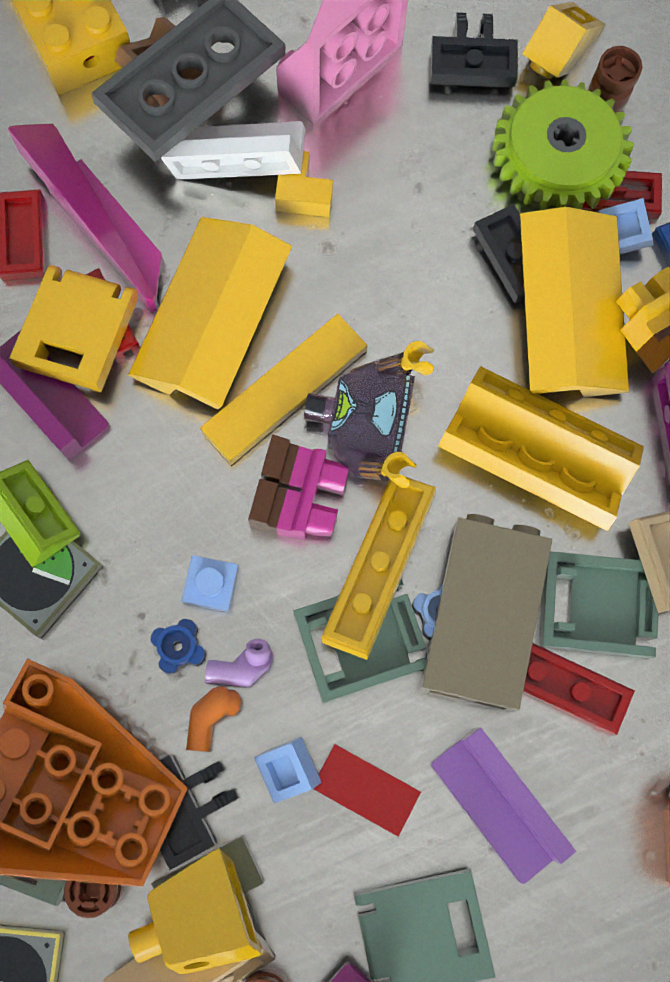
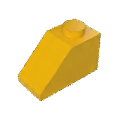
[522,2,606,79]

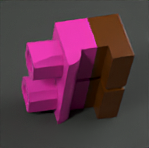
[248,434,349,540]

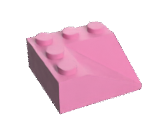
[276,0,408,125]

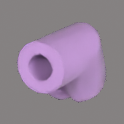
[205,639,273,687]

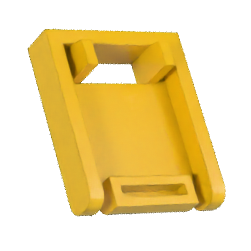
[9,265,138,392]

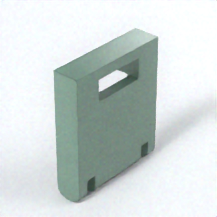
[539,551,658,658]
[293,577,427,704]
[354,868,495,982]

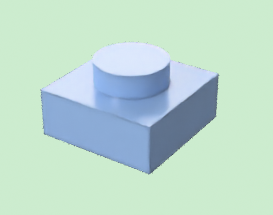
[599,198,654,254]
[181,555,239,613]
[254,737,322,803]

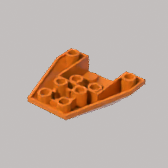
[0,658,188,887]

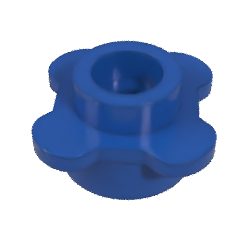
[151,619,205,674]

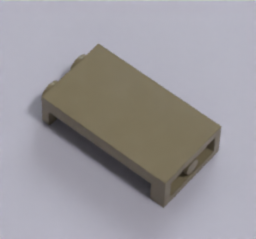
[418,514,553,712]

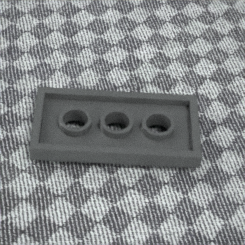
[92,0,286,162]

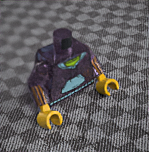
[304,341,434,488]

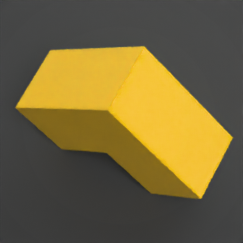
[275,151,333,218]

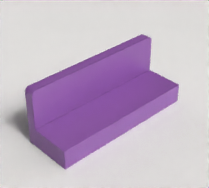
[431,727,577,884]

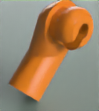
[186,686,241,752]

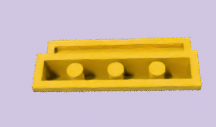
[520,207,629,397]
[128,217,292,409]
[438,366,644,531]

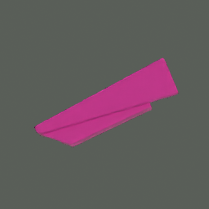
[8,123,164,314]

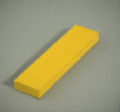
[200,313,368,465]
[321,477,436,660]

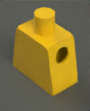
[128,848,263,974]

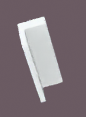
[161,121,305,179]

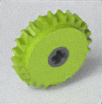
[492,79,634,210]

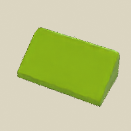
[0,459,81,567]

